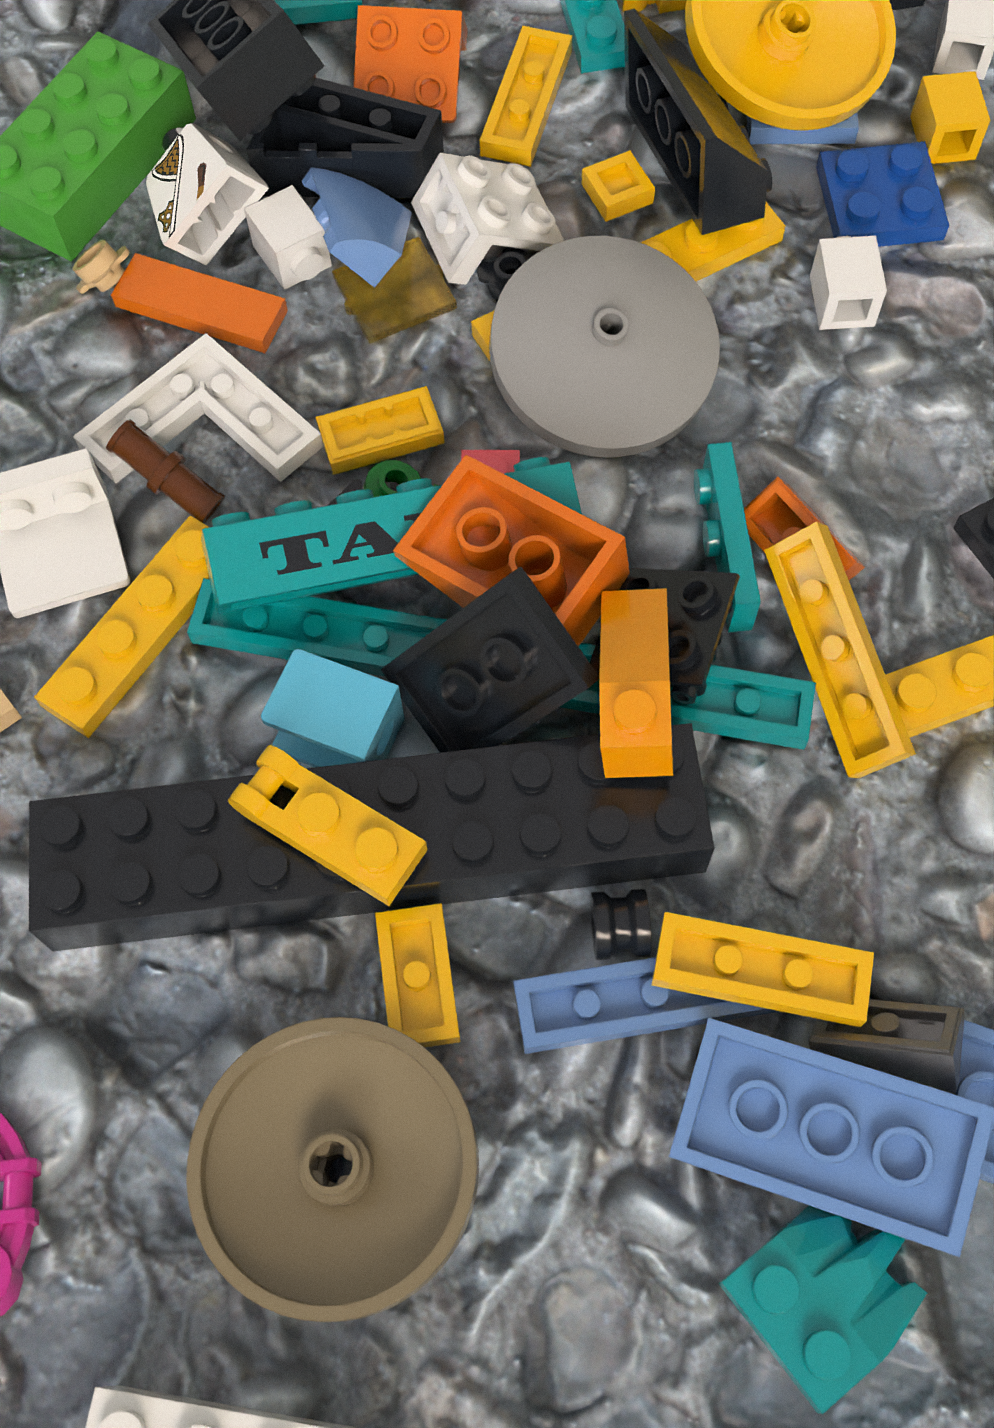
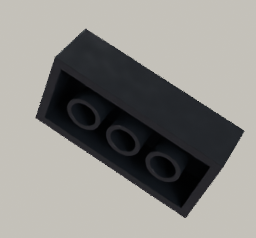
[148,0,325,141]

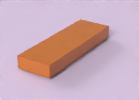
[111,253,288,353]

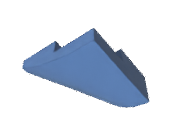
[302,167,412,288]

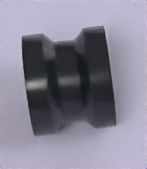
[590,889,652,960]

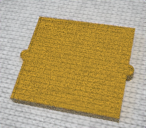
[332,237,457,344]

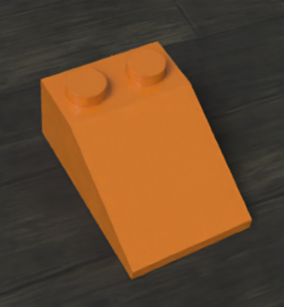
[393,455,630,647]

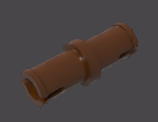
[106,419,225,524]

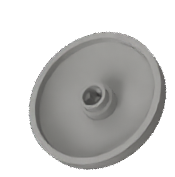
[489,235,720,458]

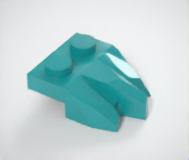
[718,1205,927,1414]

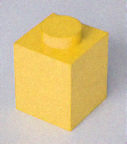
[910,71,990,164]

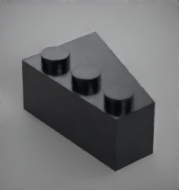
[246,78,444,198]

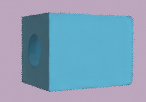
[261,649,405,767]

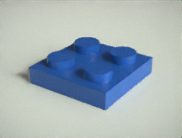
[816,142,949,247]

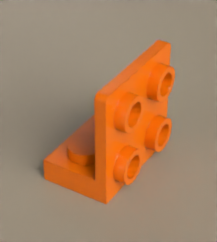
[354,5,468,123]

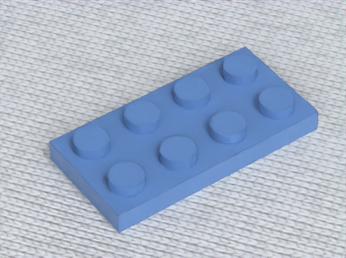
[669,1018,994,1257]

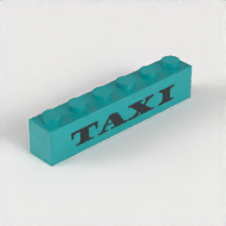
[201,457,582,614]

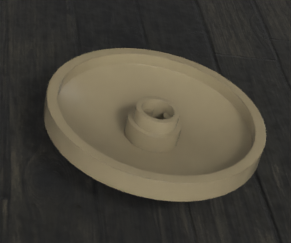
[186,1017,479,1322]

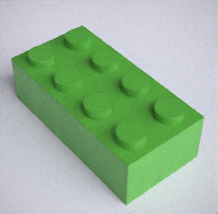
[0,31,196,262]

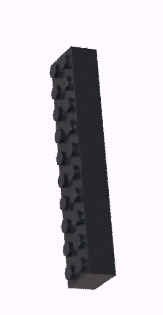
[29,723,715,952]

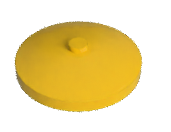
[685,0,896,131]

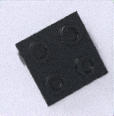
[589,568,740,704]

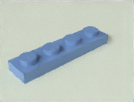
[513,957,781,1054]

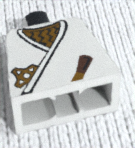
[146,123,269,265]

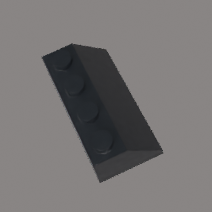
[624,9,772,235]

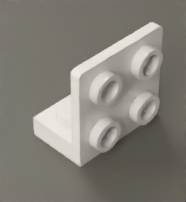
[411,153,564,285]
[0,448,131,618]

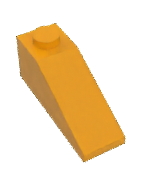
[599,588,673,778]

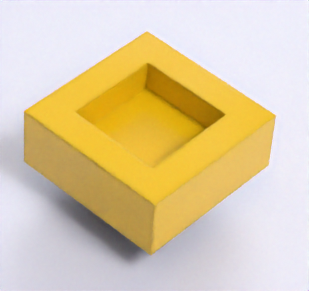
[581,150,655,222]

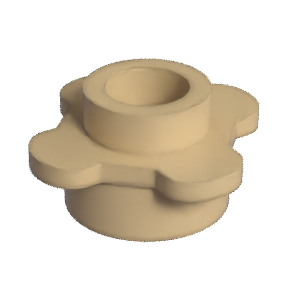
[73,240,130,294]

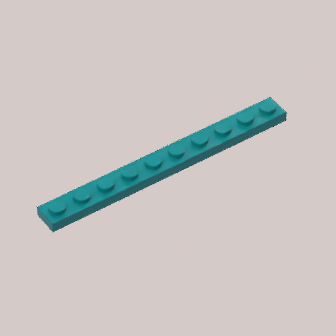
[187,578,816,750]

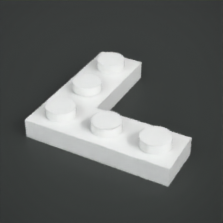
[73,333,324,483]

